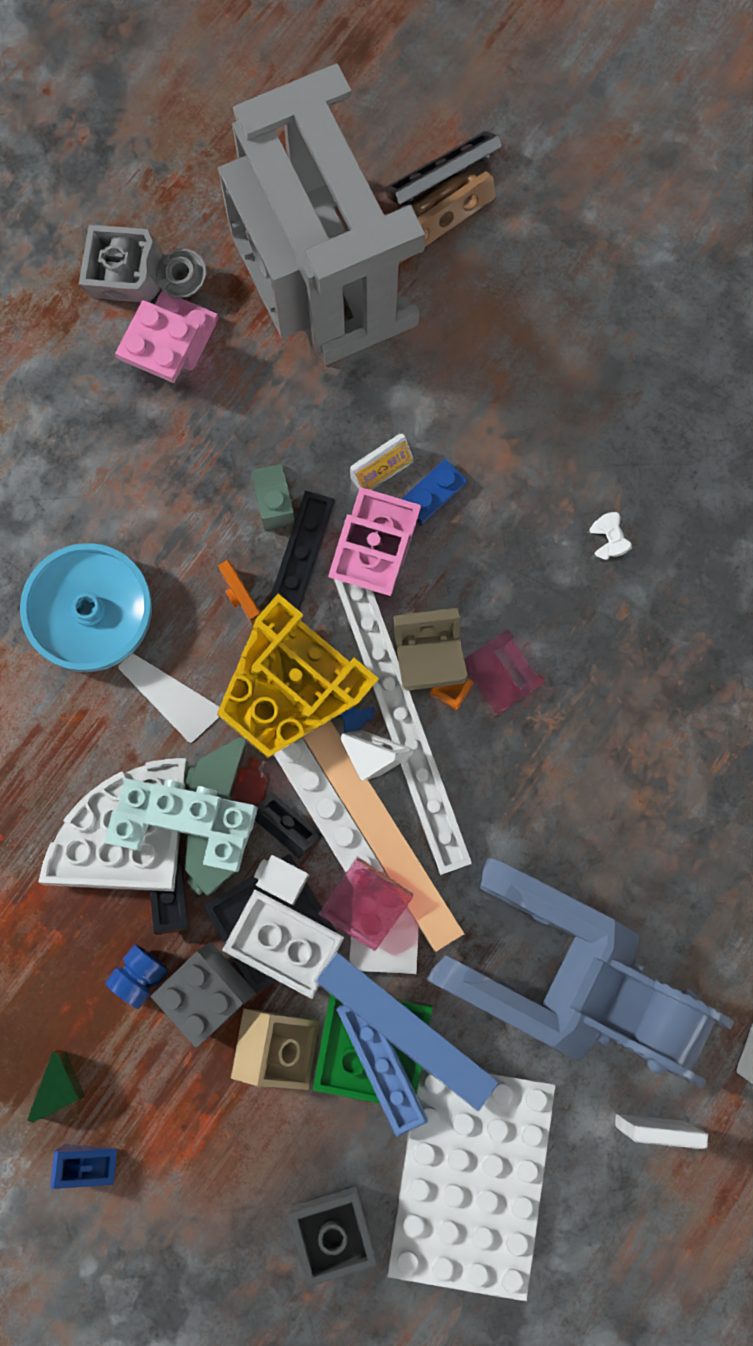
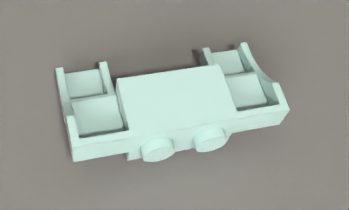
[104,778,258,872]

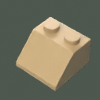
[231,1009,320,1090]

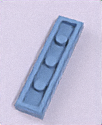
[337,1004,428,1137]

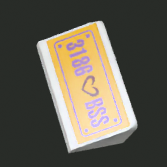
[350,433,413,490]

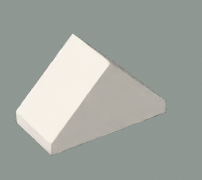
[341,730,414,781]

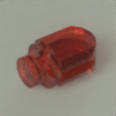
[233,756,270,806]

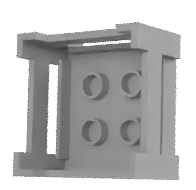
[217,63,425,366]

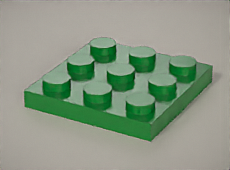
[313,994,433,1104]

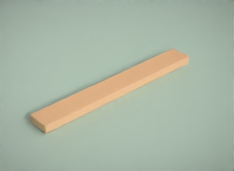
[302,721,464,953]

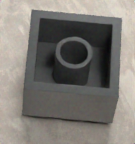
[151,942,256,1048]
[289,1186,377,1287]

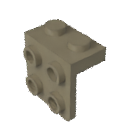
[393,608,467,690]

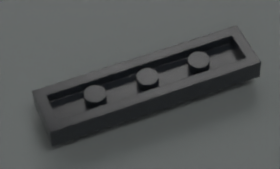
[384,131,502,205]

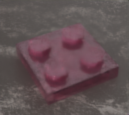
[319,856,413,951]

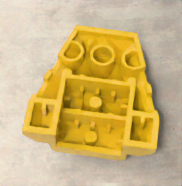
[217,593,379,758]

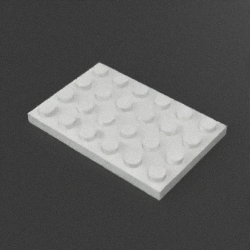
[387,1068,555,1301]

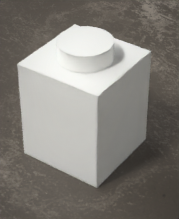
[254,855,309,905]

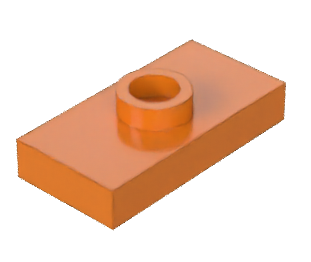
[218,560,261,626]

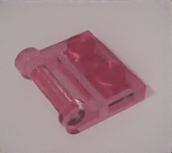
[464,630,546,715]

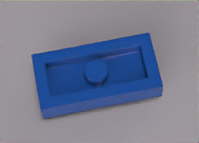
[402,458,467,525]

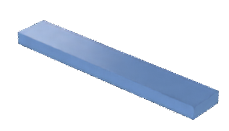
[315,953,499,1111]

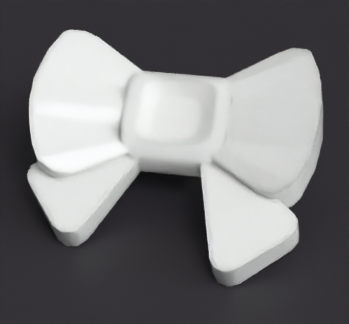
[590,512,632,560]

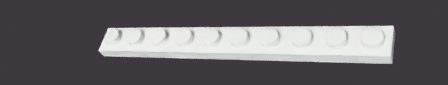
[334,579,472,875]

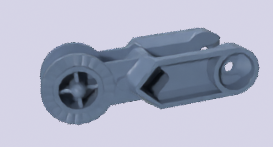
[426,858,734,1089]

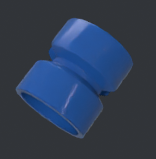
[104,944,169,1009]

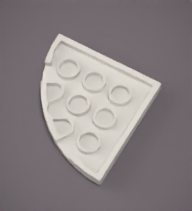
[39,758,188,891]

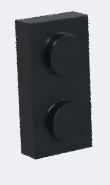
[255,792,321,859]
[150,862,189,935]

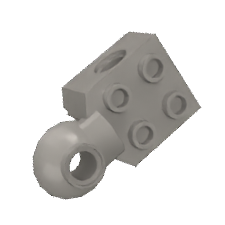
[79,225,206,303]

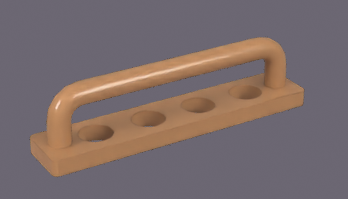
[399,171,496,264]

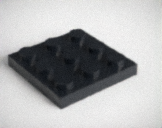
[203,853,338,993]

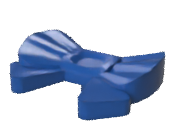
[340,707,375,733]

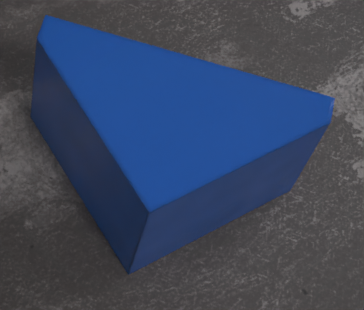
[50,1144,117,1189]

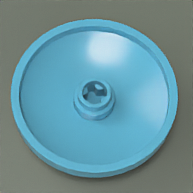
[20,543,152,672]

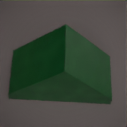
[27,1050,85,1123]

